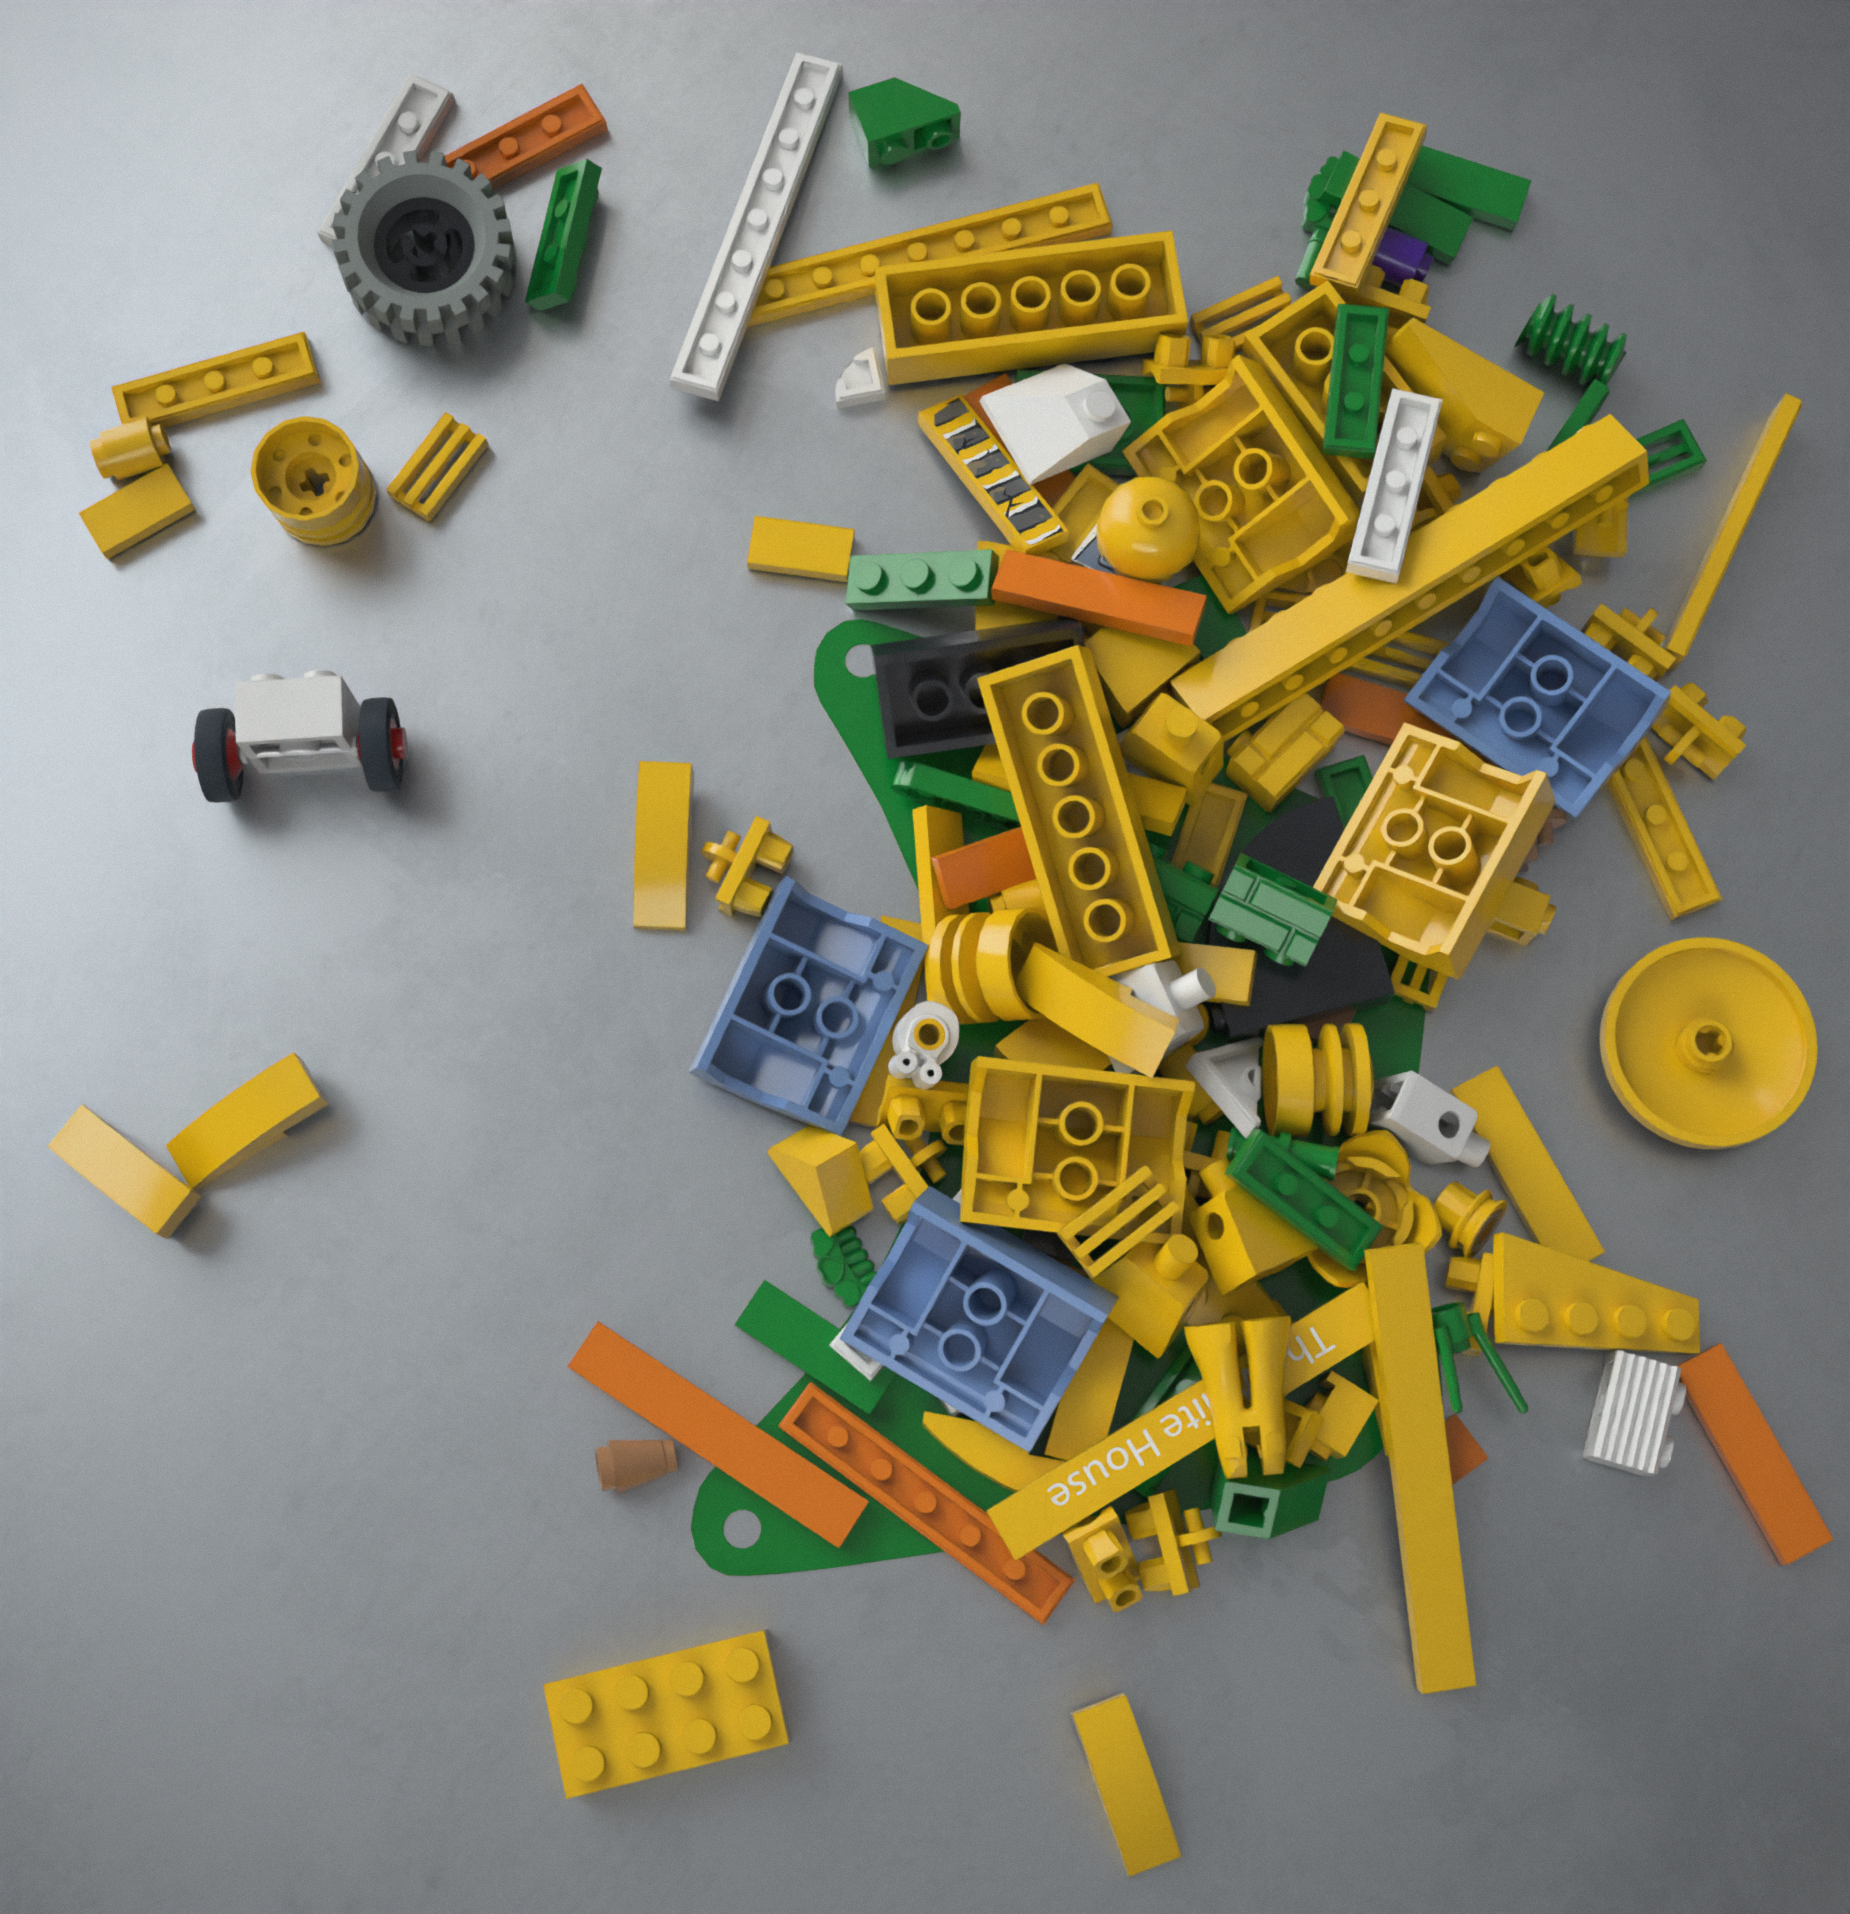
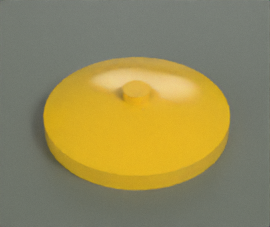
[1599,937,1818,1150]

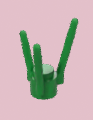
[1431,1302,1529,1414]

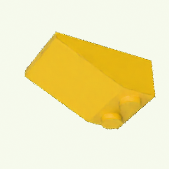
[1385,318,1545,474]

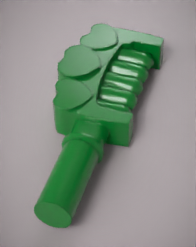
[1295,156,1338,289]
[810,1214,877,1309]

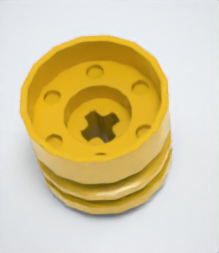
[250,416,377,546]
[928,908,1059,1025]
[1262,1023,1374,1137]

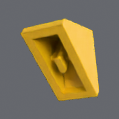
[767,1125,873,1237]

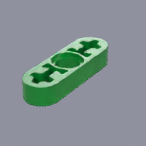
[891,761,1021,831]

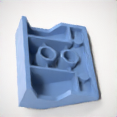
[1404,576,1671,820]
[689,876,929,1136]
[840,1186,1119,1453]

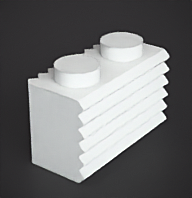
[1582,1350,1686,1477]

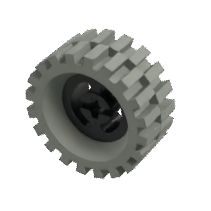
[332,150,516,346]

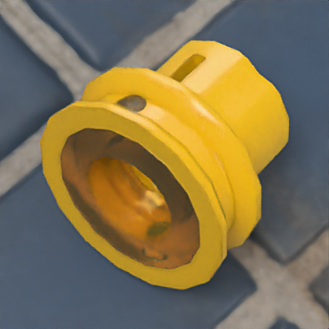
[1434,1181,1507,1258]

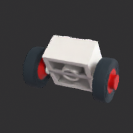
[192,670,408,803]

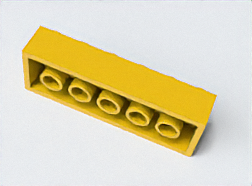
[874,230,1188,385]
[977,645,1181,977]

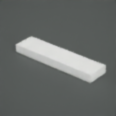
[317,73,455,246]
[1345,388,1443,584]

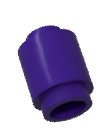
[1371,226,1434,287]

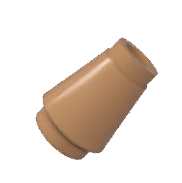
[595,1439,677,1494]

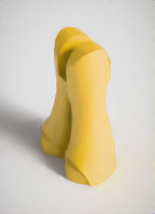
[1184,1316,1291,1479]

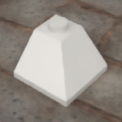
[979,363,1131,485]

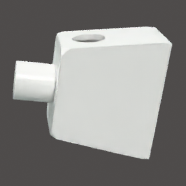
[1108,960,1216,1075]
[1366,1070,1490,1169]

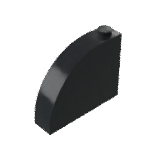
[1206,796,1395,1045]

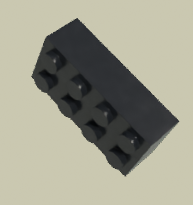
[870,617,1085,759]

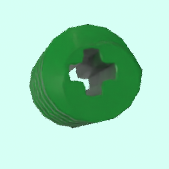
[1514,293,1627,386]

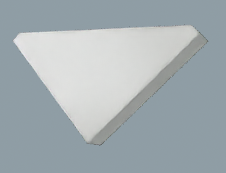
[1185,1036,1263,1139]

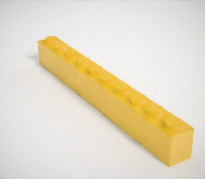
[1170,414,1649,742]

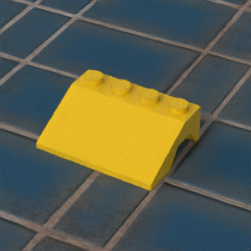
[1122,355,1361,614]
[1313,722,1556,981]
[960,1056,1195,1245]

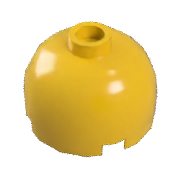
[1096,476,1200,583]

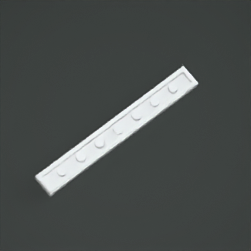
[669,52,843,401]

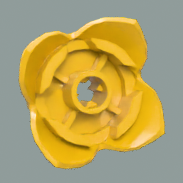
[1307,1130,1442,1288]

